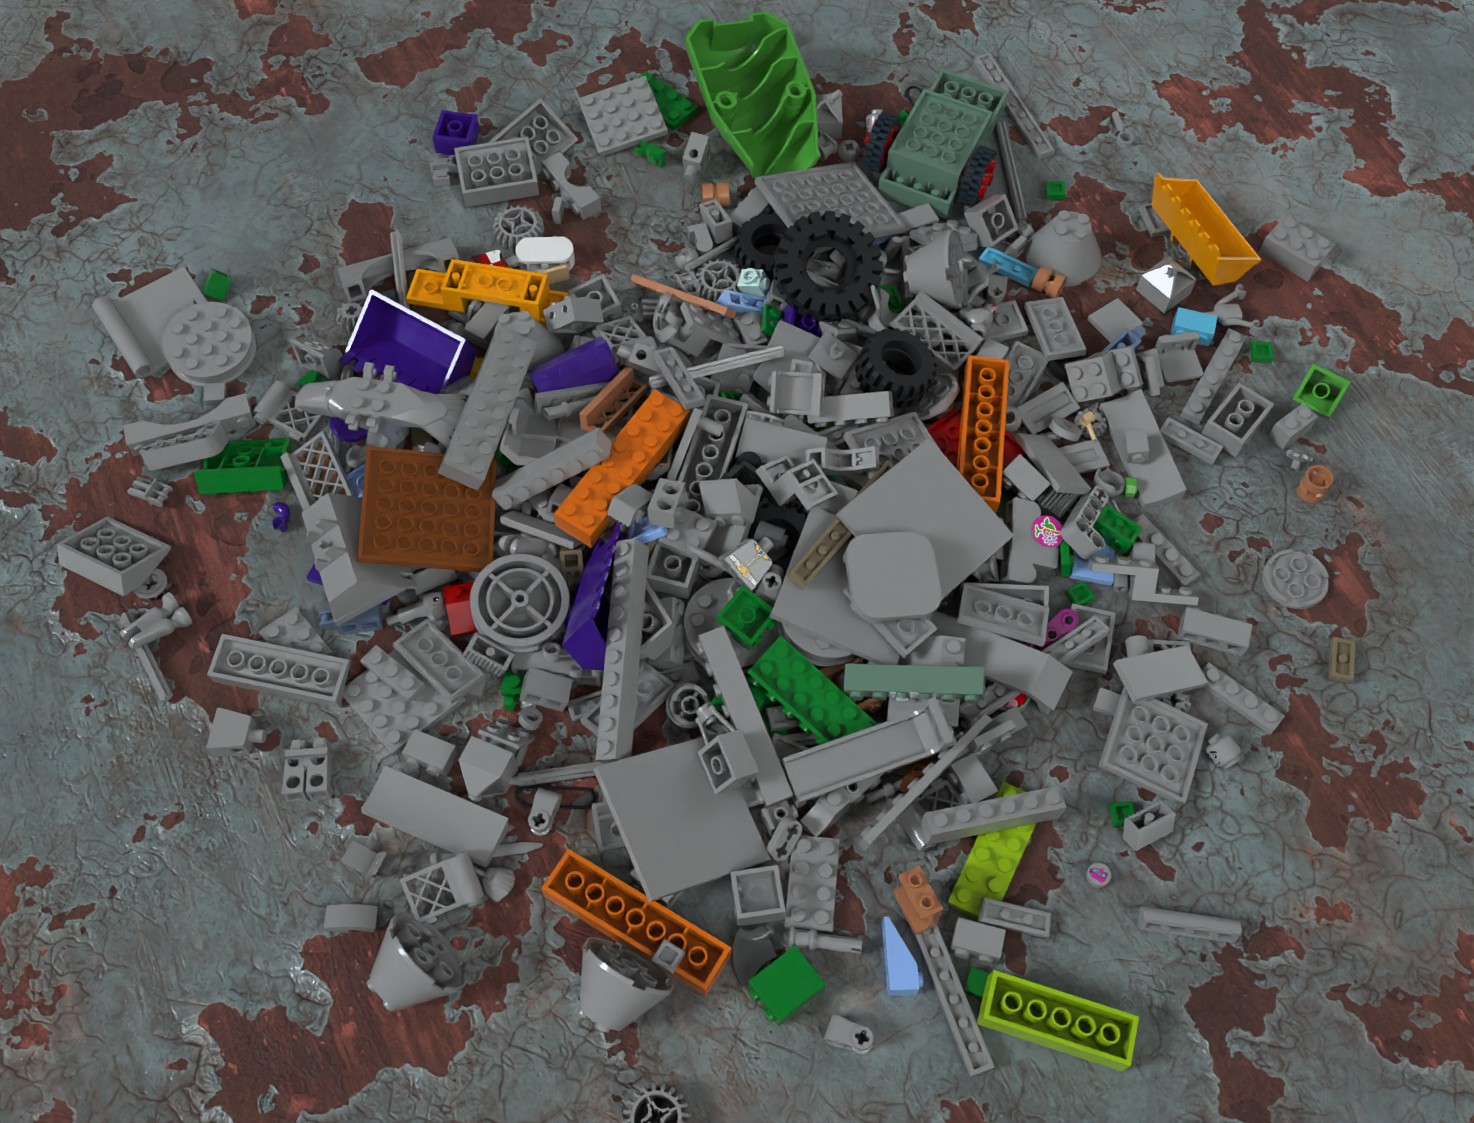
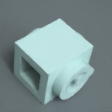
[737,268,770,297]

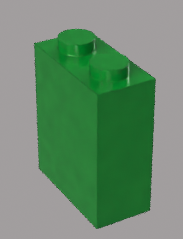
[748,945,826,1026]

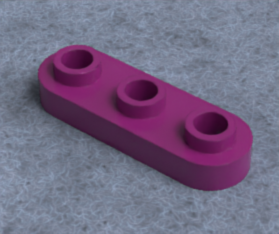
[1023,609,1079,651]

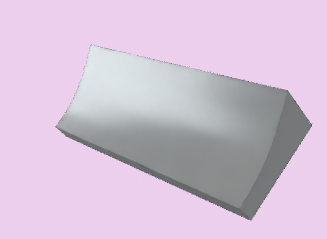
[1099,389,1187,509]
[207,634,351,708]
[361,766,509,867]

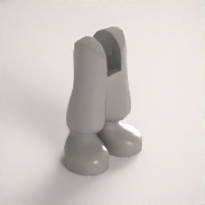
[499,533,560,559]
[120,592,192,650]

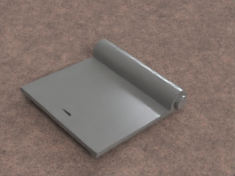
[92,266,207,378]

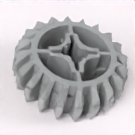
[493,204,544,251]
[695,258,742,303]
[622,1083,691,1123]

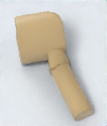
[1080,411,1097,441]

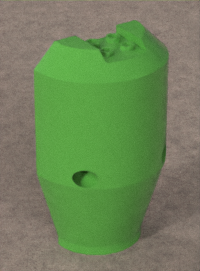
[685,12,821,180]

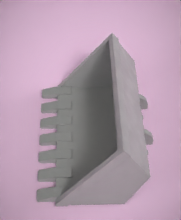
[302,493,417,626]

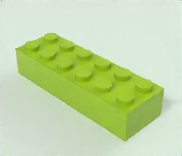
[977,970,1139,1072]

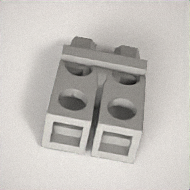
[281,738,333,802]

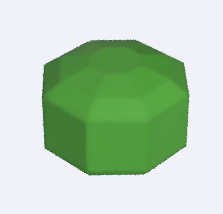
[1122,477,1138,498]

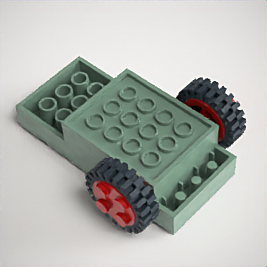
[862,69,1009,220]

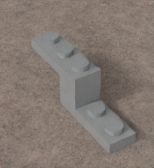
[1088,555,1199,606]

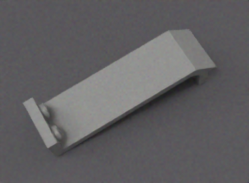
[928,611,1073,715]
[780,697,957,808]

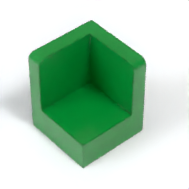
[203,268,231,300]

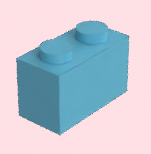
[1170,307,1218,346]

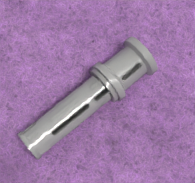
[788,926,862,954]

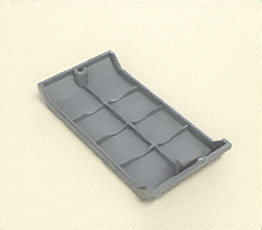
[500,397,674,480]

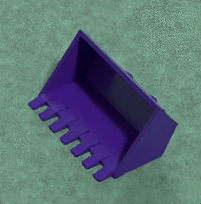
[340,289,477,394]
[562,521,625,671]

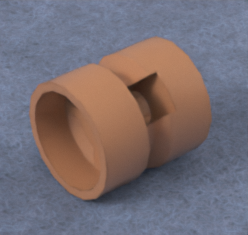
[702,182,730,207]
[1031,265,1067,298]
[1297,465,1333,503]

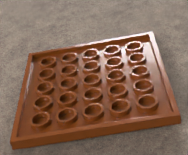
[357,446,497,572]

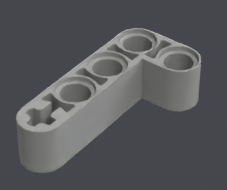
[139,420,229,471]
[1061,485,1109,559]

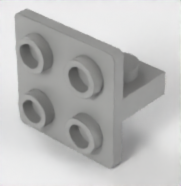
[1125,348,1164,396]
[478,719,536,767]

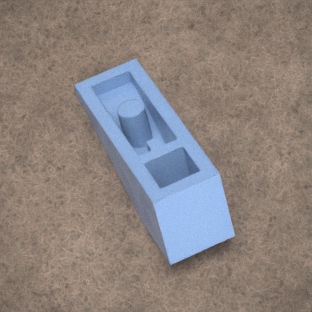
[715,289,764,322]
[882,917,923,996]

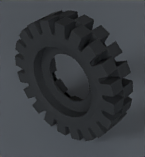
[773,211,883,322]

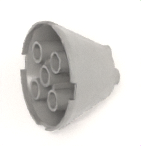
[1025,210,1102,287]
[903,228,968,309]
[493,311,565,368]
[367,912,467,1012]
[577,937,674,1033]

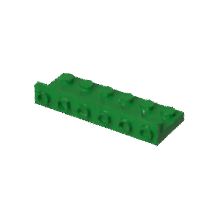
[747,636,878,745]

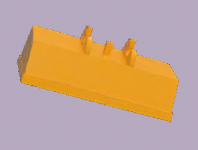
[1151,173,1262,286]

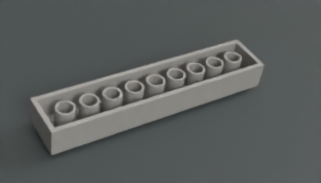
[647,394,748,599]

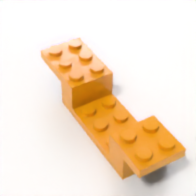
[406,259,569,326]

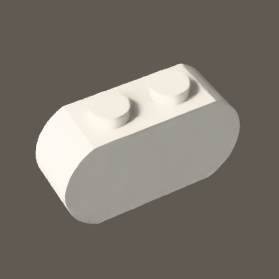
[515,236,575,272]

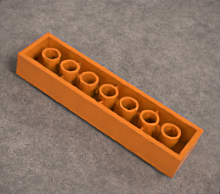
[957,355,1010,514]
[554,389,690,548]
[541,849,732,997]

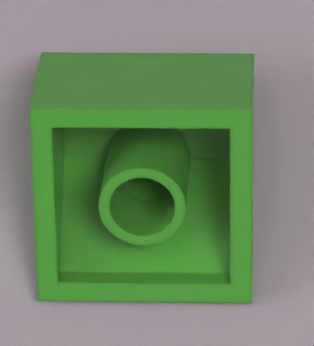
[1292,362,1351,418]

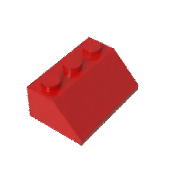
[444,582,478,637]

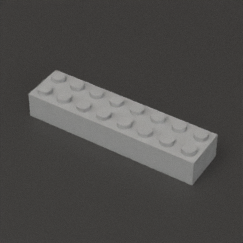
[438,325,537,490]

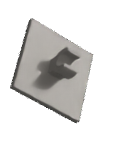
[808,331,858,381]

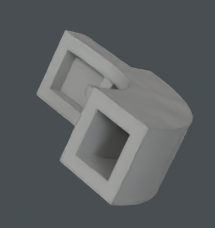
[805,446,879,475]

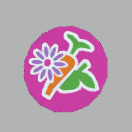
[1032,515,1063,548]

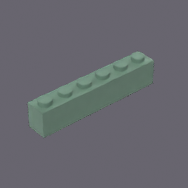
[844,664,985,703]

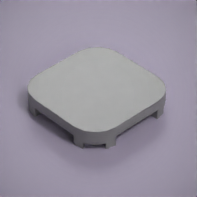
[843,531,942,624]

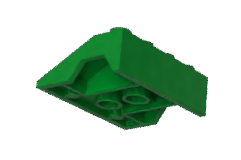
[194,438,291,495]

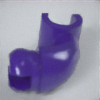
[272,501,290,532]

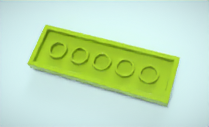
[947,781,1036,926]

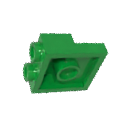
[715,585,777,650]

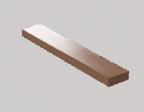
[630,274,736,319]

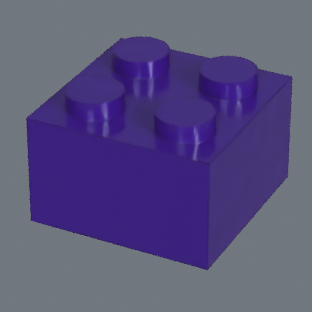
[433,110,480,155]

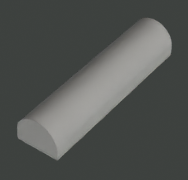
[1138,906,1242,943]

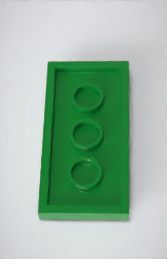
[638,71,698,131]

